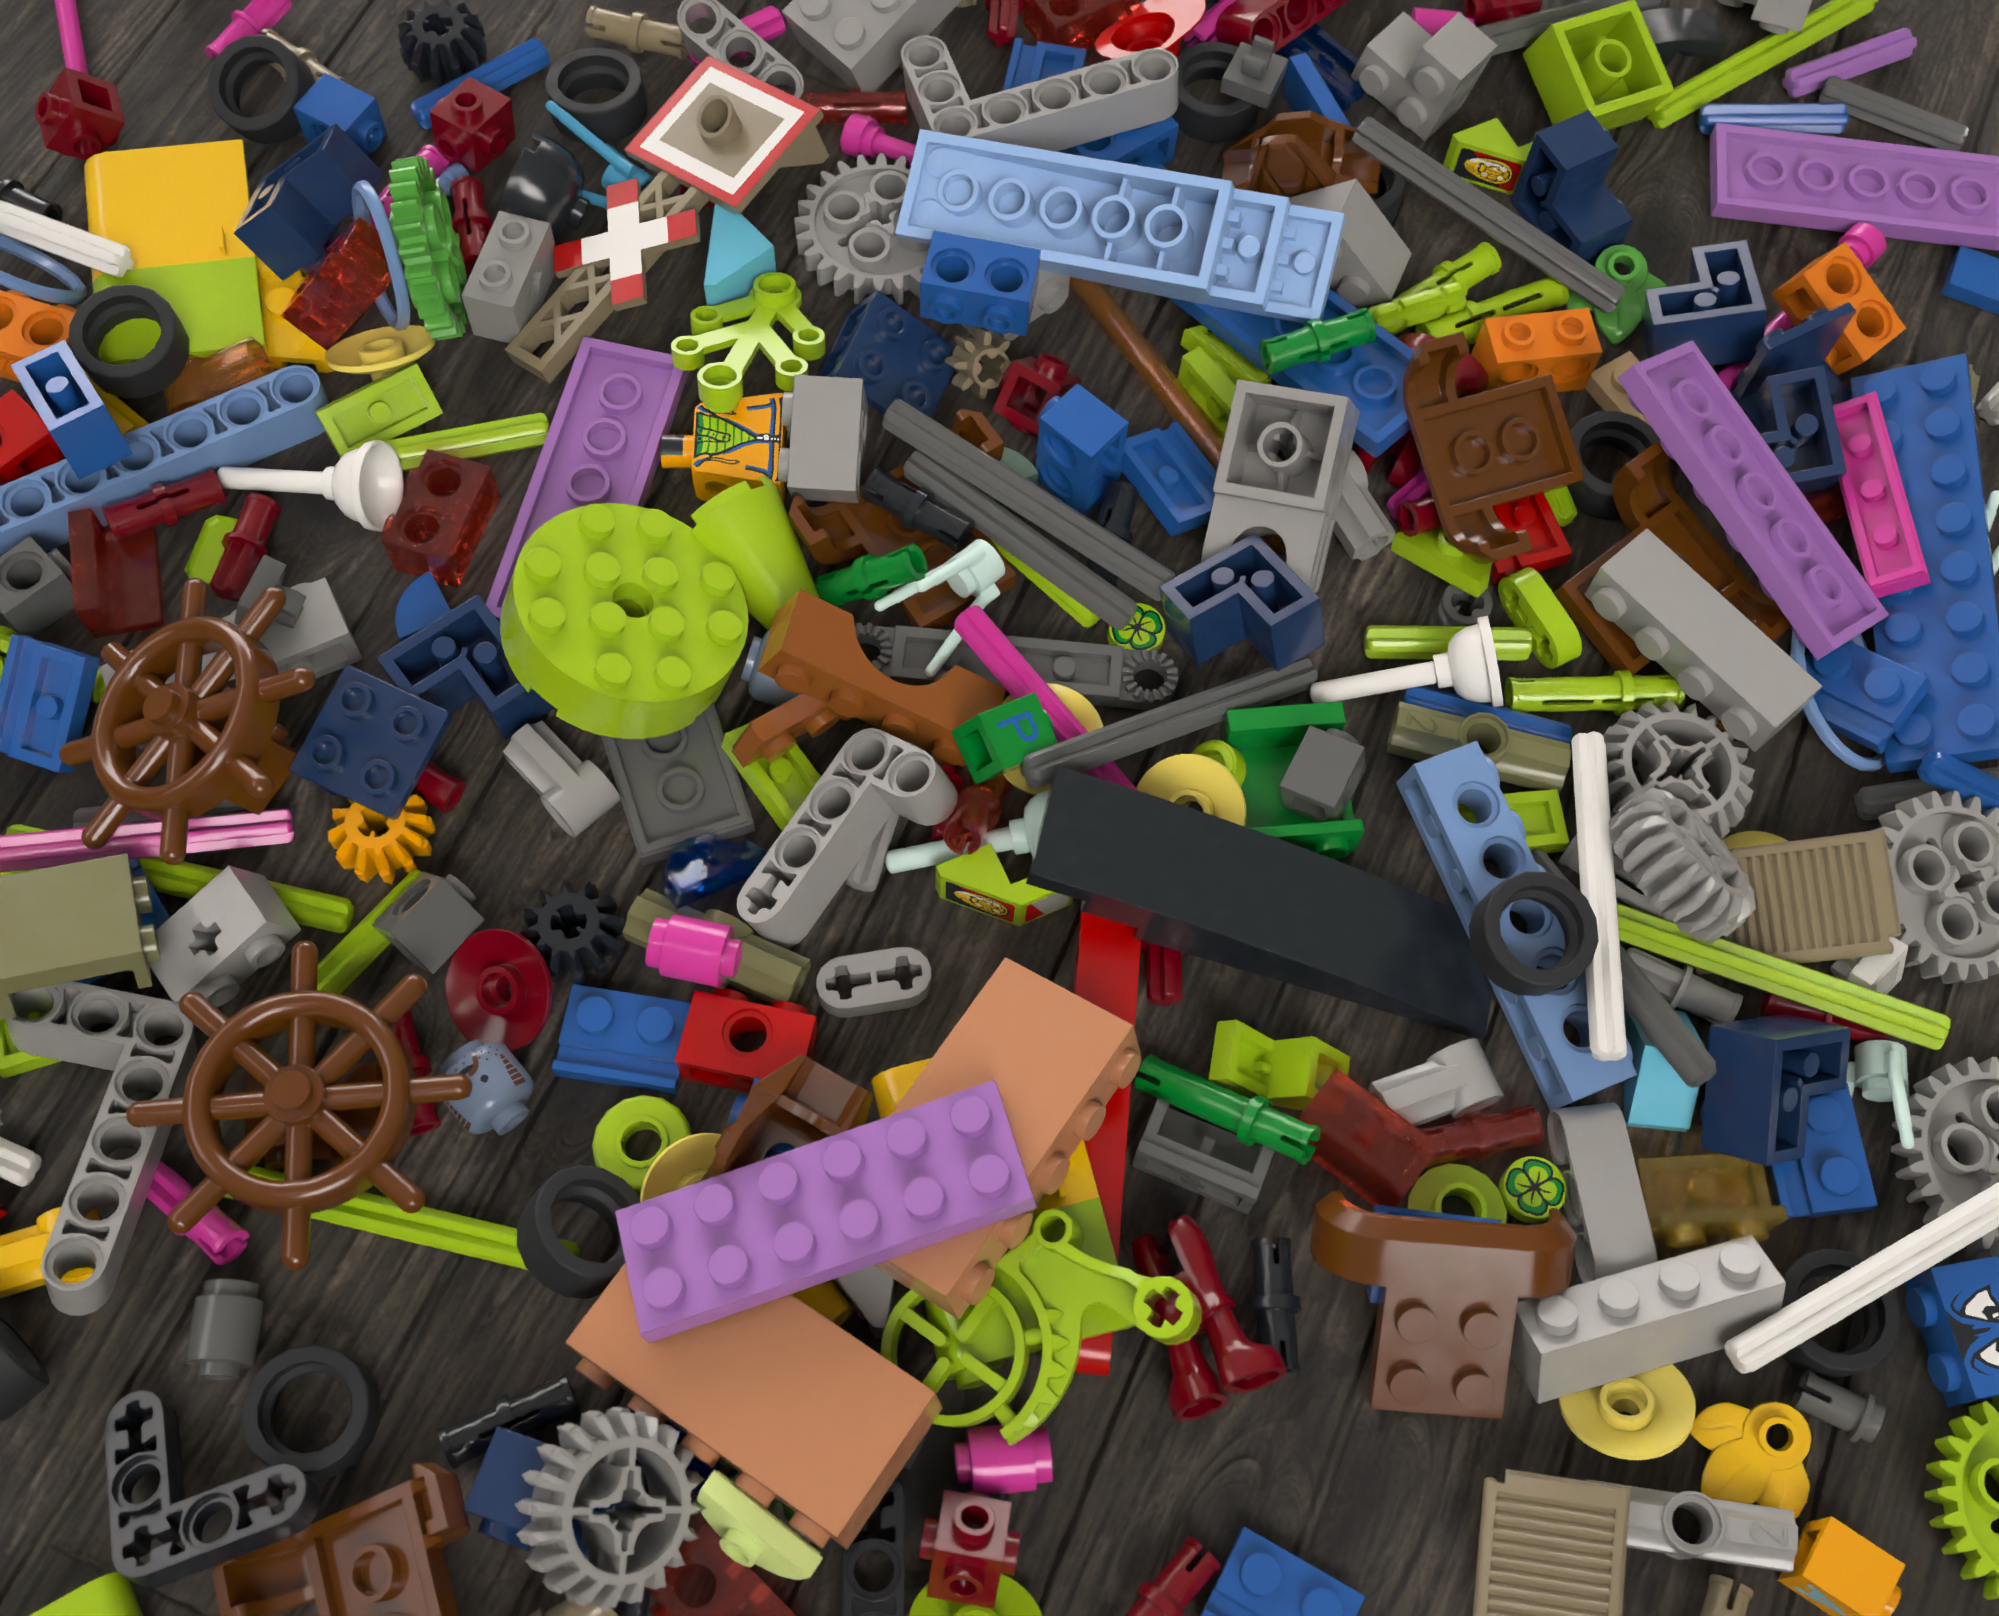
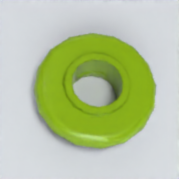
[592,1095,692,1194]
[1408,1163,1507,1224]

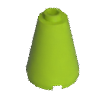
[690,476,819,630]

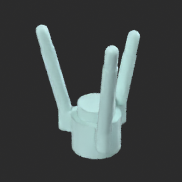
[874,539,1005,677]
[1846,1040,1915,1149]

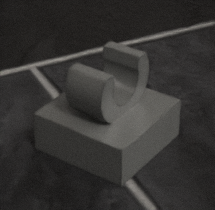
[1220,35,1289,109]
[234,554,306,629]

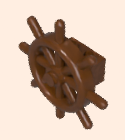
[59,578,316,865]
[126,940,473,1271]

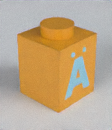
[1778,1516,1905,1616]

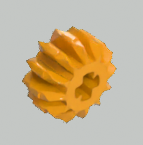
[327,794,435,885]

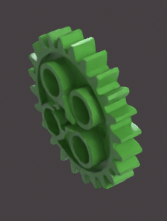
[389,155,468,341]

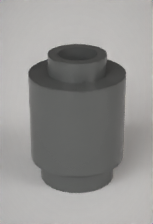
[185,1279,264,1381]

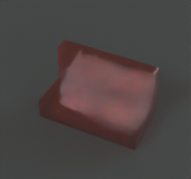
[68,508,164,638]
[1298,1068,1441,1207]

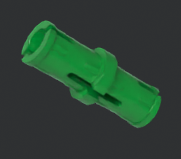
[1259,308,1376,375]
[814,544,928,607]

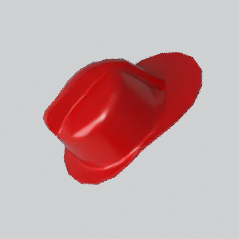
[1096,0,1206,60]

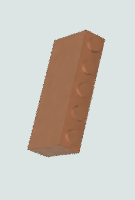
[873,957,1141,1320]
[565,1263,943,1550]

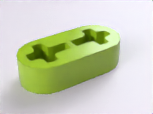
[1498,567,1582,669]

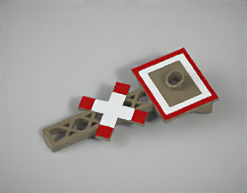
[504,55,829,384]

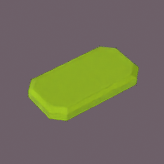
[185,515,238,585]

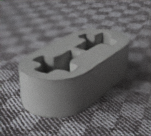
[816,947,931,1018]

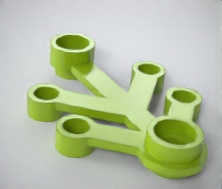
[671,272,825,413]

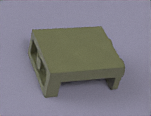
[0,853,161,1020]

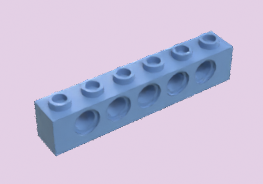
[1396,741,1638,1110]

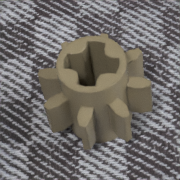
[945,327,1013,399]

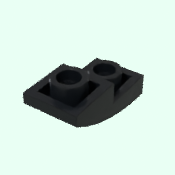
[1641,8,1728,66]

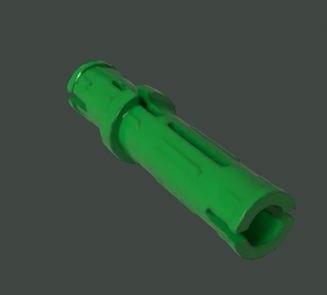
[1135,1054,1321,1165]

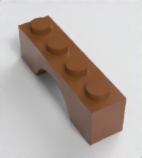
[757,589,1006,767]

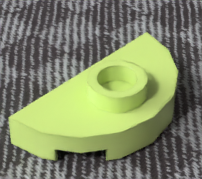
[697,1470,823,1580]

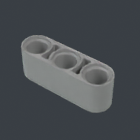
[677,0,805,101]
[1547,1102,1658,1283]

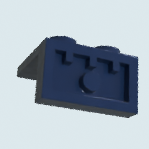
[816,290,955,419]
[1732,302,1856,434]
[289,664,452,820]

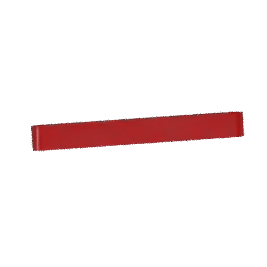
[1073,900,1141,1376]

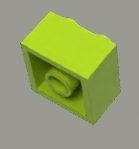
[1522,0,1675,130]

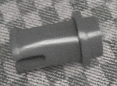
[1791,1369,1885,1443]

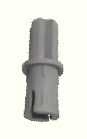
[1626,948,1743,1024]

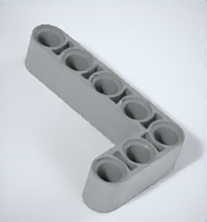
[901,35,1179,152]
[5,981,197,1316]

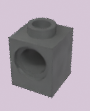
[0,536,84,637]
[1279,726,1365,822]
[372,871,485,974]

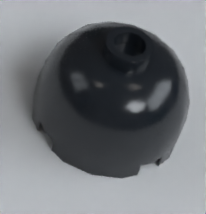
[493,132,590,240]

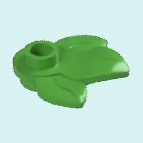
[1566,245,1667,346]

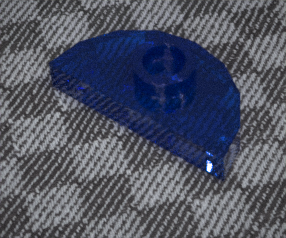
[663,833,767,910]

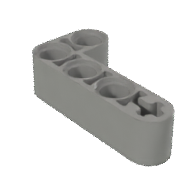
[737,728,958,948]

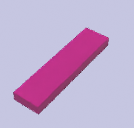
[1833,391,1931,598]

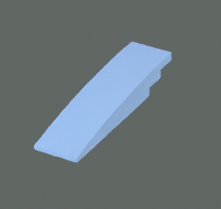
[895,129,1346,324]

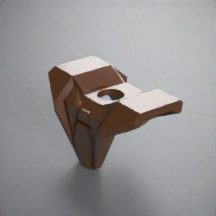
[1222,111,1381,196]
[700,1054,874,1182]

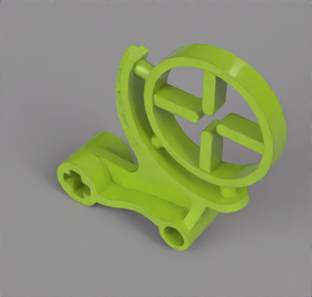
[881,1209,1202,1446]

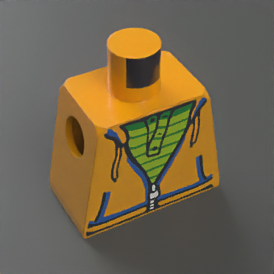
[661,393,787,505]

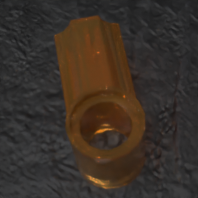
[163,336,275,416]

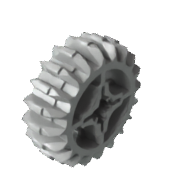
[1603,699,1755,840]
[1608,788,1756,943]
[514,1407,706,1609]

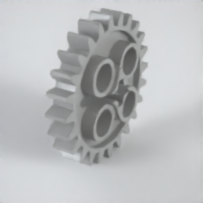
[795,153,930,305]
[1872,791,1999,984]
[1891,1057,1999,1257]

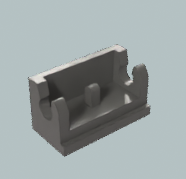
[1131,1098,1275,1215]

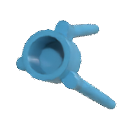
[545,101,655,210]

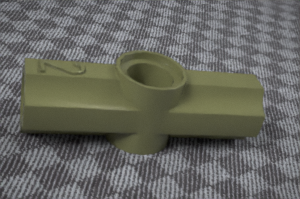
[1387,701,1572,794]
[622,888,811,1004]

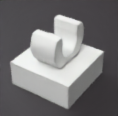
[1830,937,1908,995]

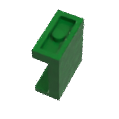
[1220,701,1364,860]

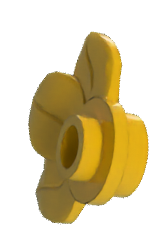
[1690,1401,1811,1519]

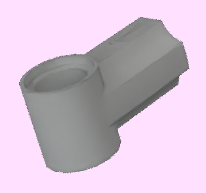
[503,721,621,838]
[1368,1038,1504,1136]

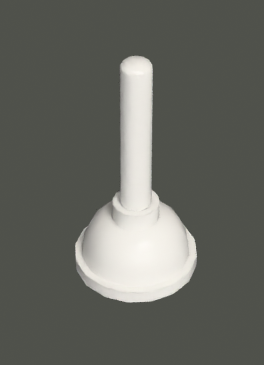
[216,440,404,532]
[1310,616,1503,708]

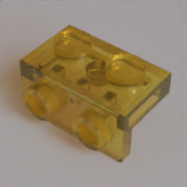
[1635,1154,1788,1247]

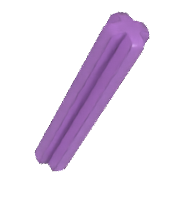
[1782,28,1917,98]

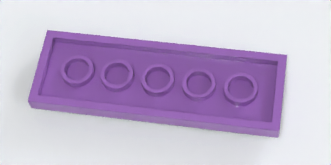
[1710,123,1999,251]
[486,336,689,623]
[1617,340,1889,661]
[615,1079,1037,1343]

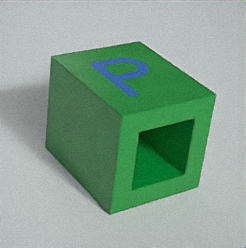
[951,692,1058,785]

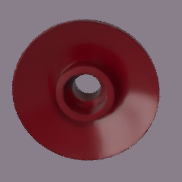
[445,928,553,1051]

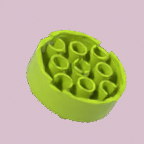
[500,503,749,739]

